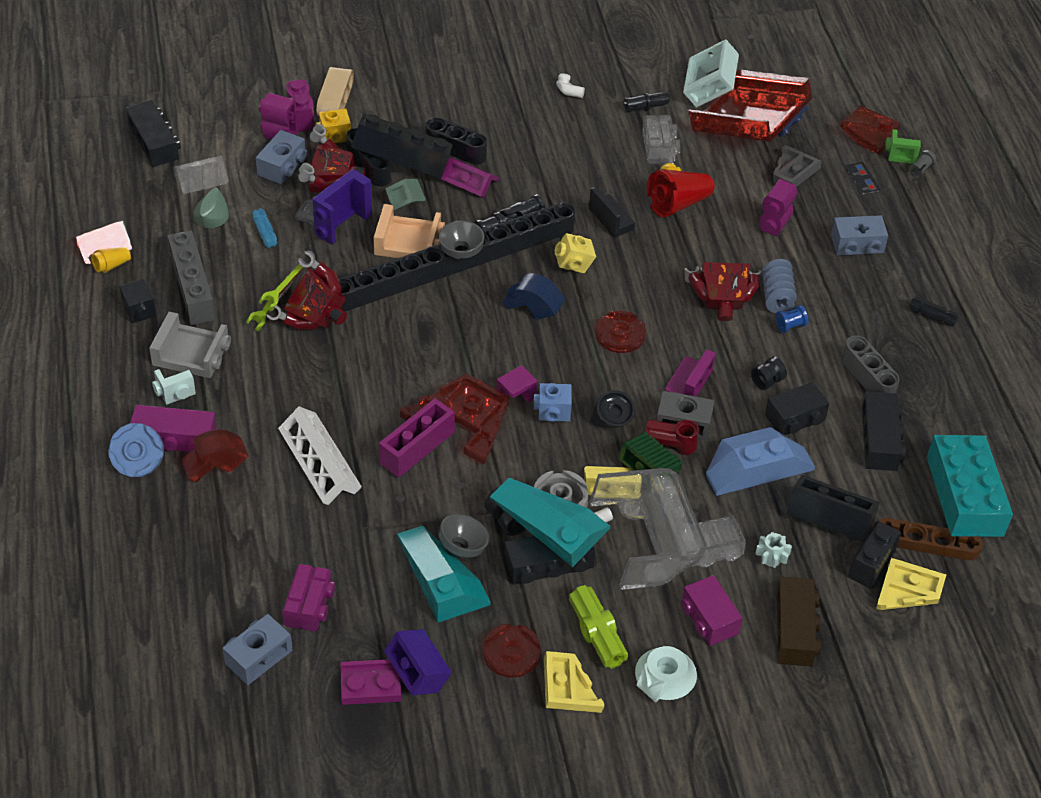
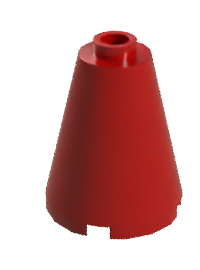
[647,169,715,217]

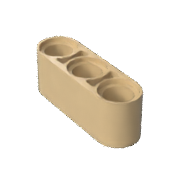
[316,67,354,117]

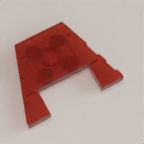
[400,374,509,464]

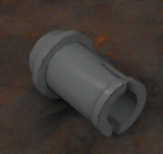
[909,150,936,177]

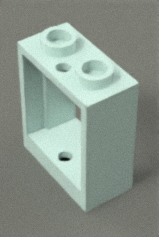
[683,39,739,107]

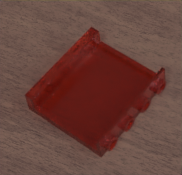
[688,70,813,142]

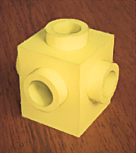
[554,233,596,273]

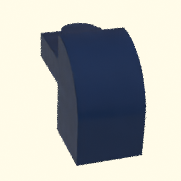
[502,273,565,320]

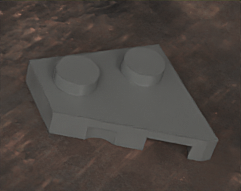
[773,145,821,187]

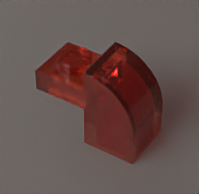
[181,429,249,482]

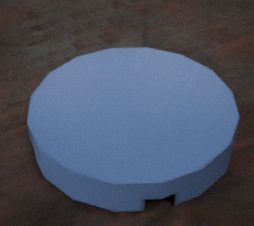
[109,423,164,477]

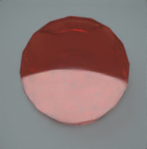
[595,310,646,353]
[483,624,541,678]

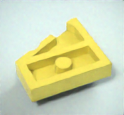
[876,558,946,610]
[544,651,604,713]

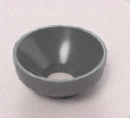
[439,221,484,259]
[439,514,489,558]

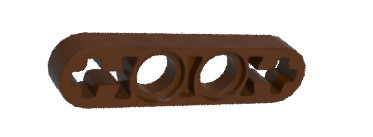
[878,518,983,560]

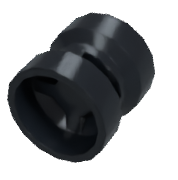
[751,356,787,390]

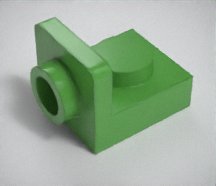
[885,129,921,164]

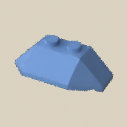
[706,427,815,496]

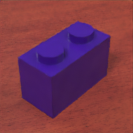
[384,629,452,695]

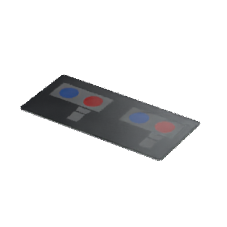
[845,162,881,194]

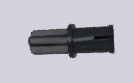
[624,92,670,112]

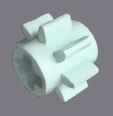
[755,532,792,568]

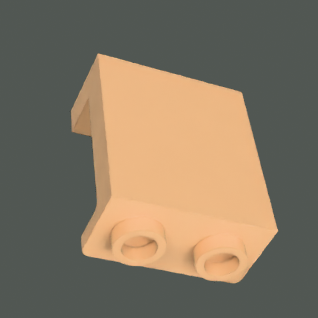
[374,204,445,258]

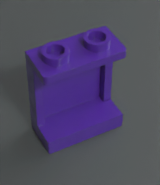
[312,169,372,245]

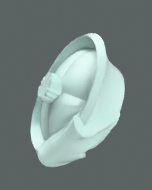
[635,646,697,703]

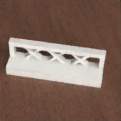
[278,406,362,505]

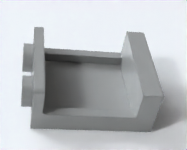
[149,312,231,378]

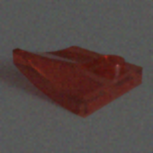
[840,106,901,154]

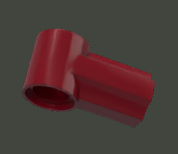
[646,420,699,455]

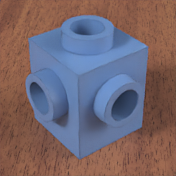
[534,383,572,422]

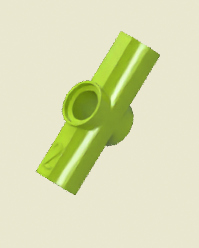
[569,585,628,669]

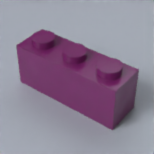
[379,398,455,478]
[131,405,217,454]

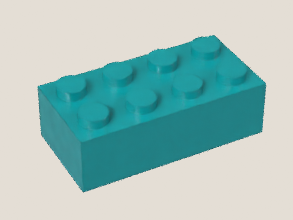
[926,435,1013,537]

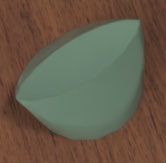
[193,187,229,228]

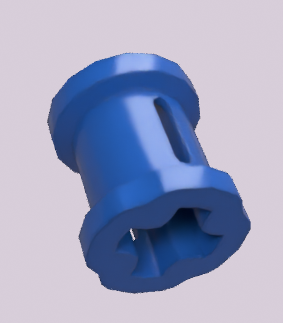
[775,305,809,333]

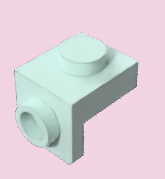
[152,369,196,405]

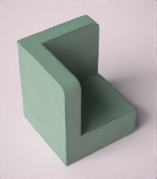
[385,179,425,211]

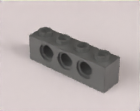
[168,230,215,325]

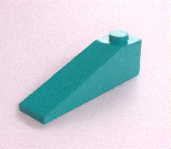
[490,478,610,568]
[397,526,491,623]

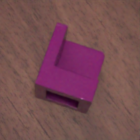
[496,365,538,403]

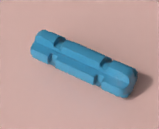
[252,208,277,248]

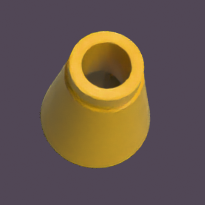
[91,246,131,273]

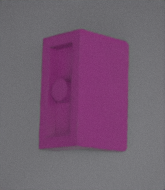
[441,157,499,197]
[665,349,716,397]

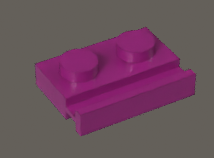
[341,659,401,705]

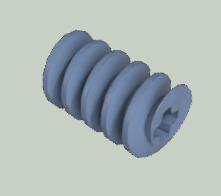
[762,259,797,314]

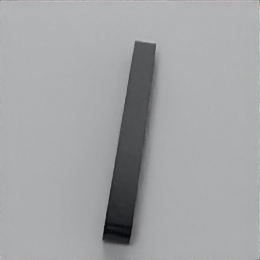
[338,203,575,311]

